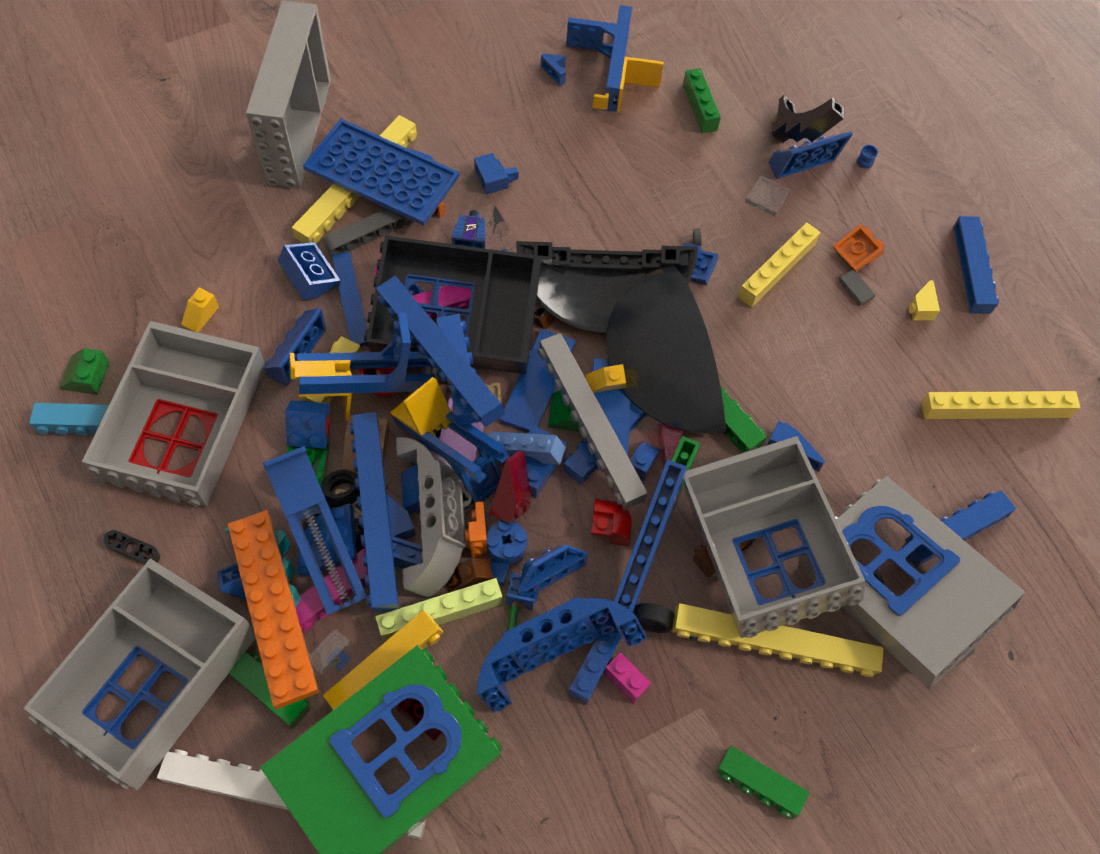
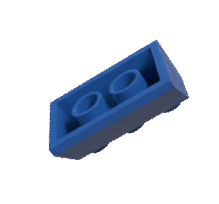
[278,242,340,300]

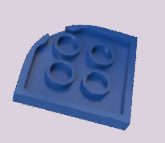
[297,503,357,577]

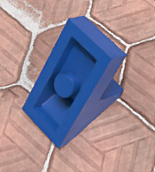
[540,53,566,86]

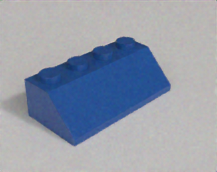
[265,308,327,386]

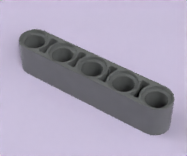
[323,209,408,256]

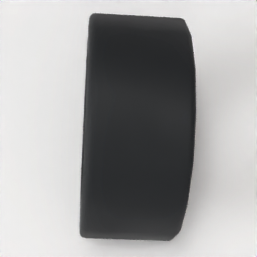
[321,469,360,507]
[634,603,674,633]

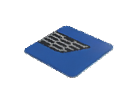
[328,648,350,671]

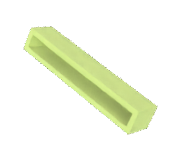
[375,578,503,643]

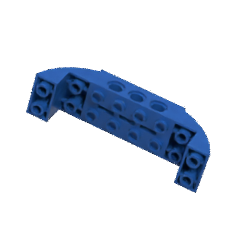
[477,596,647,713]

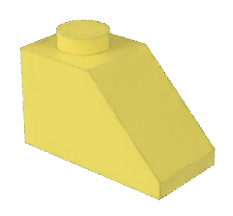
[909,280,940,320]

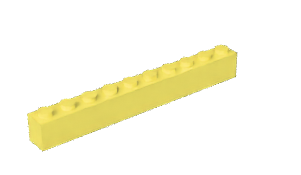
[292,115,417,243]
[671,603,884,677]

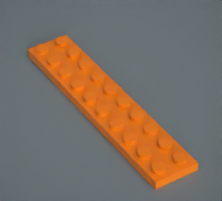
[228,510,319,709]

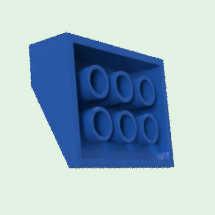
[768,131,853,179]

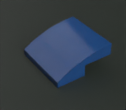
[683,243,719,285]

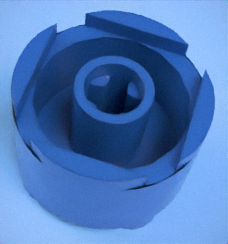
[486,520,527,565]

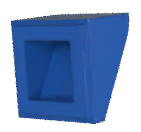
[490,562,510,587]

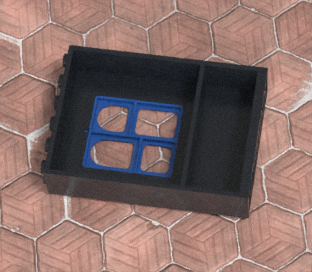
[364,235,542,374]

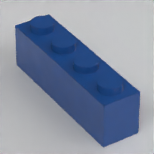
[568,628,623,705]

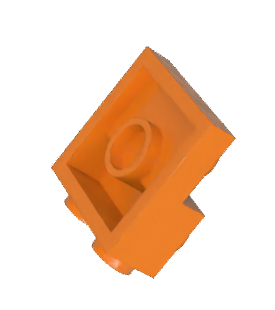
[833,224,884,272]
[465,502,487,557]

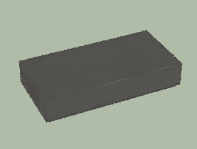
[839,270,875,306]

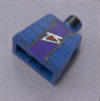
[451,210,486,249]

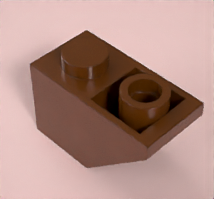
[446,558,494,593]

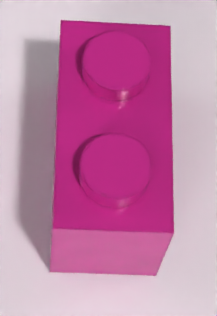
[604,653,651,704]

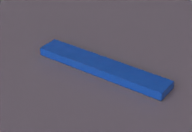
[332,252,367,346]

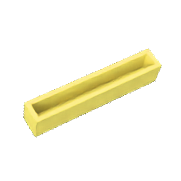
[738,223,821,308]

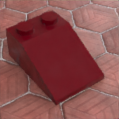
[489,450,531,524]

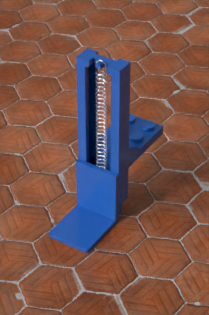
[262,446,367,615]

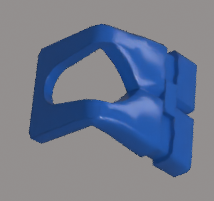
[506,574,539,610]

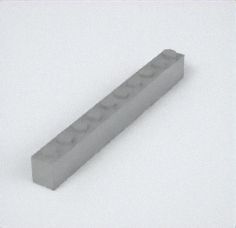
[538,333,648,510]

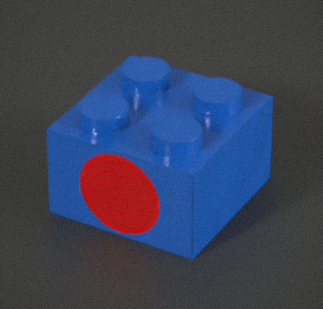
[285,400,330,449]

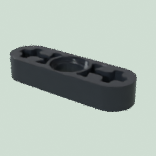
[103,530,160,565]

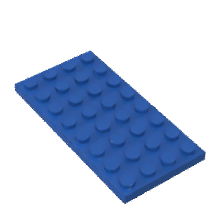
[303,119,460,226]

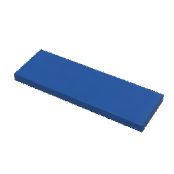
[500,329,576,433]
[588,358,630,464]

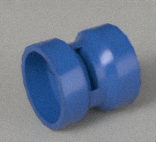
[857,145,878,169]

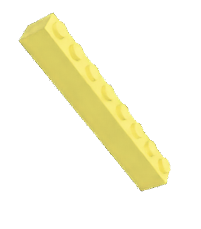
[921,391,1080,419]

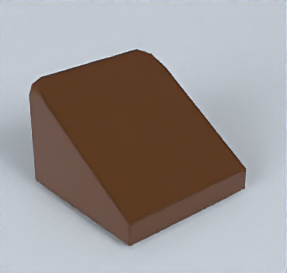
[534,305,556,329]

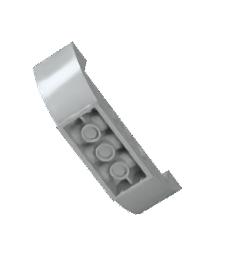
[396,437,466,598]

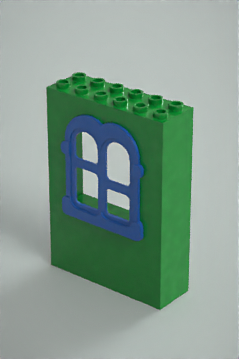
[260,645,502,854]

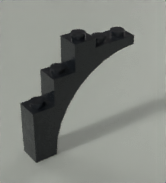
[771,95,844,143]

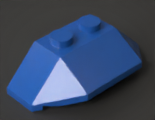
[517,545,588,603]

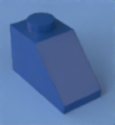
[630,441,661,482]

